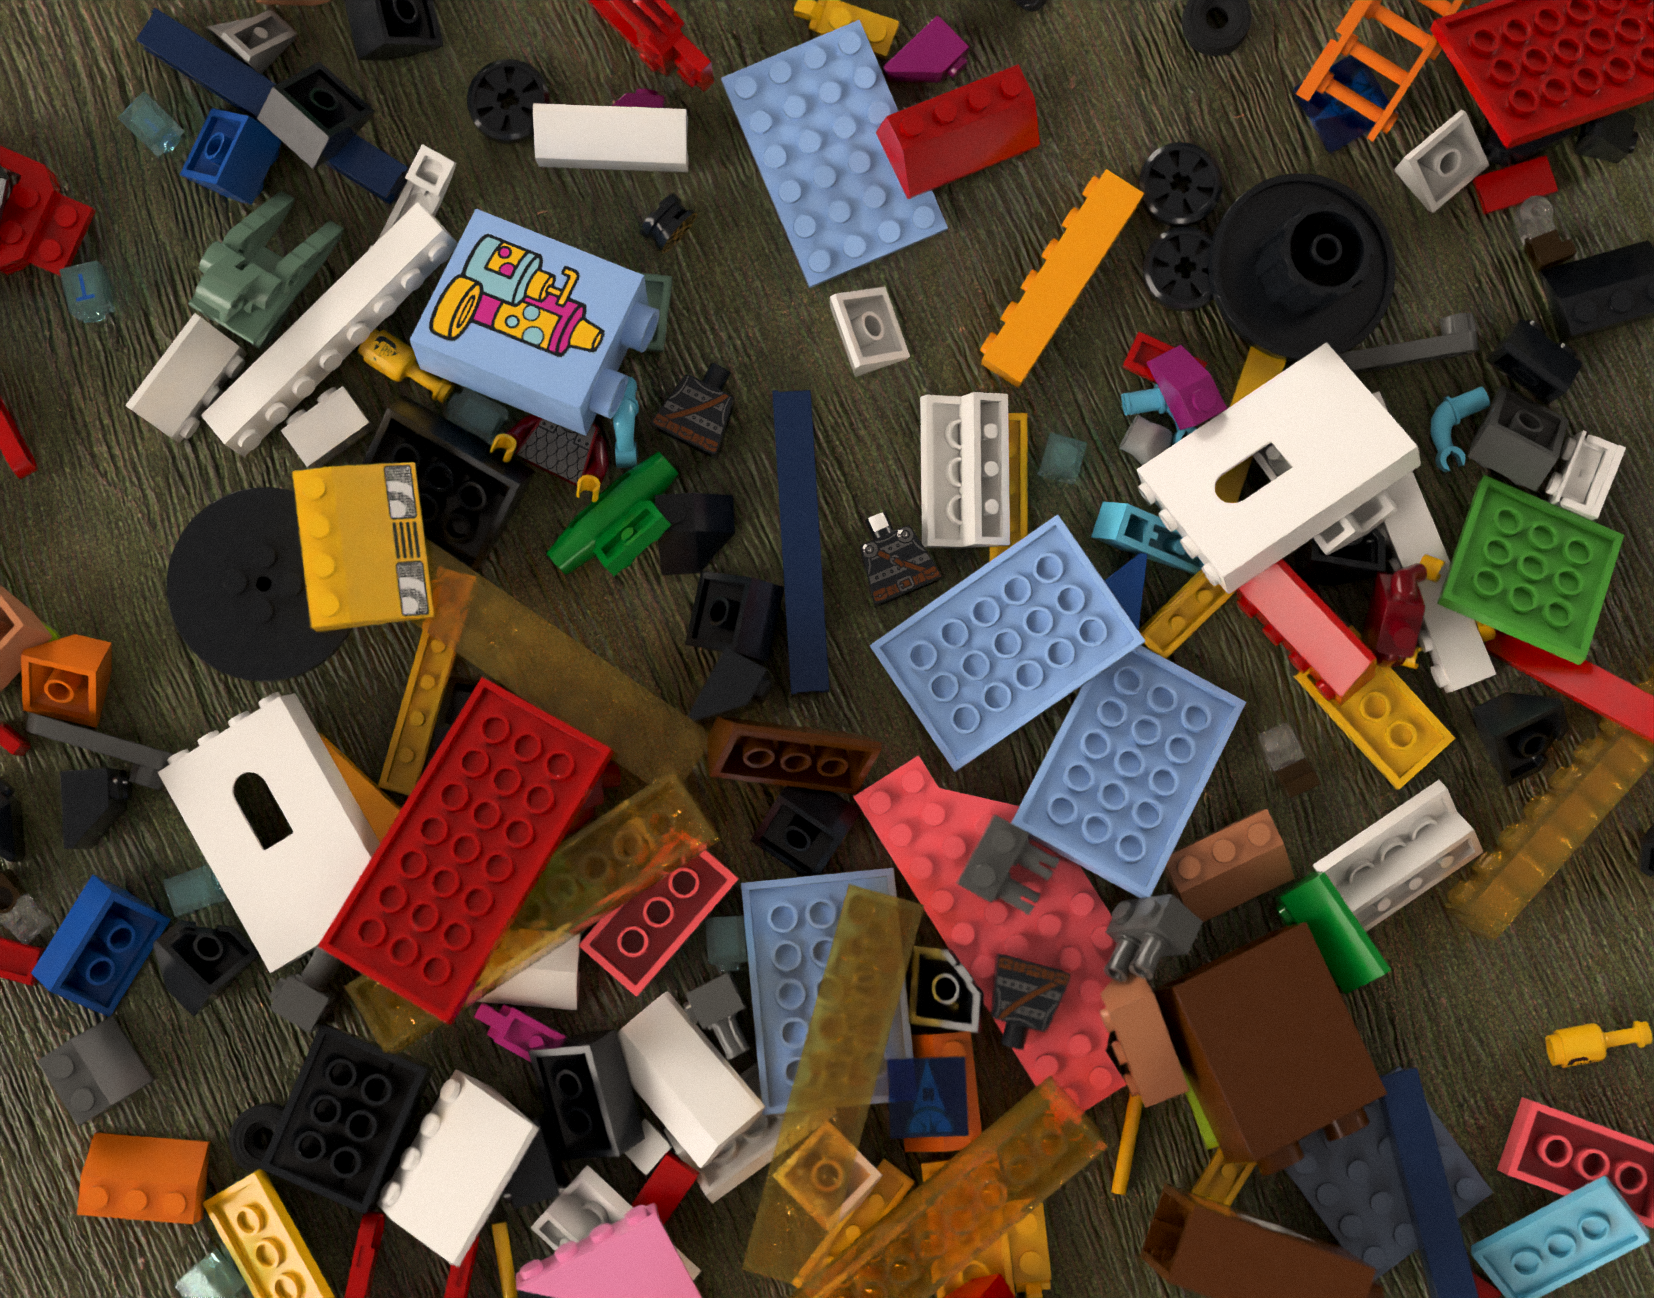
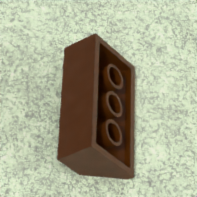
[706,716,882,794]

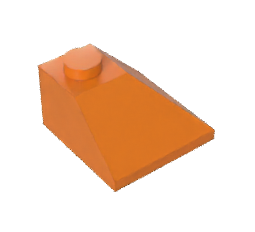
[21,634,112,727]

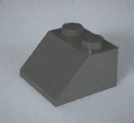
[1467,385,1569,492]
[37,1016,154,1126]

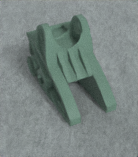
[188,190,344,350]

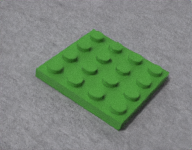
[1437,475,1624,665]

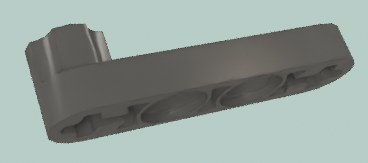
[1338,313,1480,375]
[24,712,173,790]

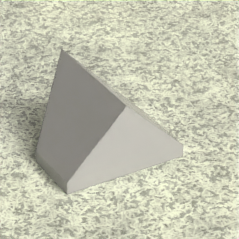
[206,9,298,74]

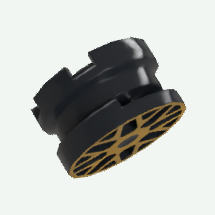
[639,193,697,253]

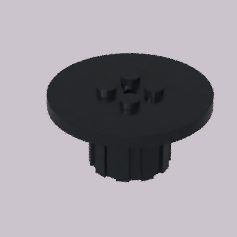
[1208,173,1396,362]
[167,487,354,682]

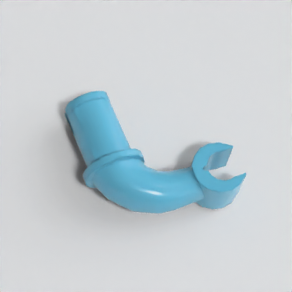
[613,376,639,468]
[1121,384,1197,445]
[1430,386,1490,473]

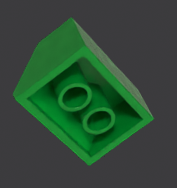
[1275,872,1391,994]

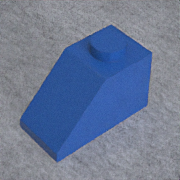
[1105,553,1147,630]

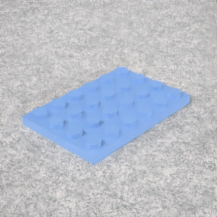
[721,19,948,288]
[869,514,1146,772]
[1011,646,1246,898]
[741,868,917,1115]

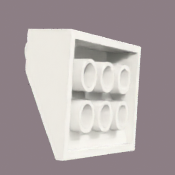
[377,1069,539,1267]

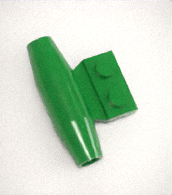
[546,451,679,577]

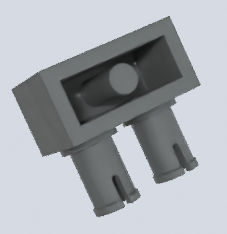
[956,815,1059,916]
[1104,894,1203,982]
[269,945,342,1033]
[683,970,751,1060]

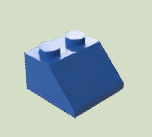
[180,108,282,205]

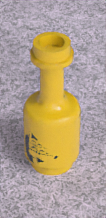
[358,329,455,403]
[1545,1021,1652,1068]

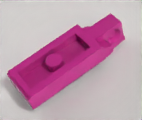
[474,1002,567,1062]

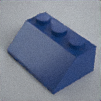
[31,874,171,1017]

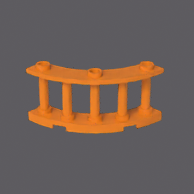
[1296,0,1472,142]

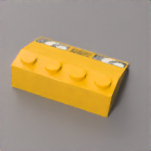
[292,462,435,632]

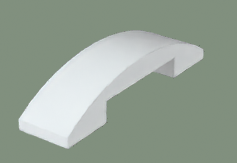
[368,144,456,250]

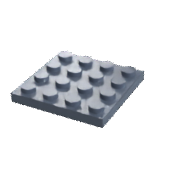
[1284,1065,1493,1282]

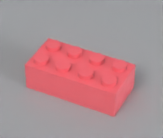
[578,828,740,997]
[1497,1097,1654,1228]

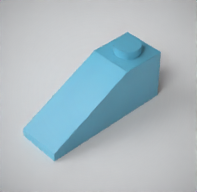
[1091,502,1204,575]

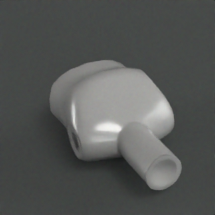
[1119,415,1173,466]

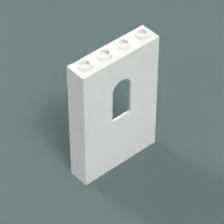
[1137,342,1421,595]
[157,692,380,973]

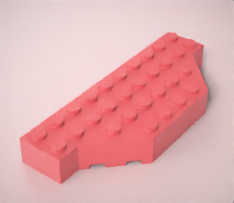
[853,755,1127,1126]

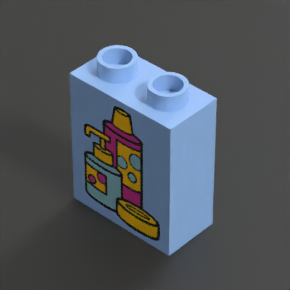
[410,209,659,436]

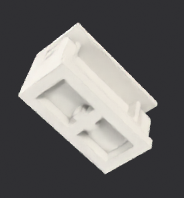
[281,386,375,469]
[1546,430,1626,521]

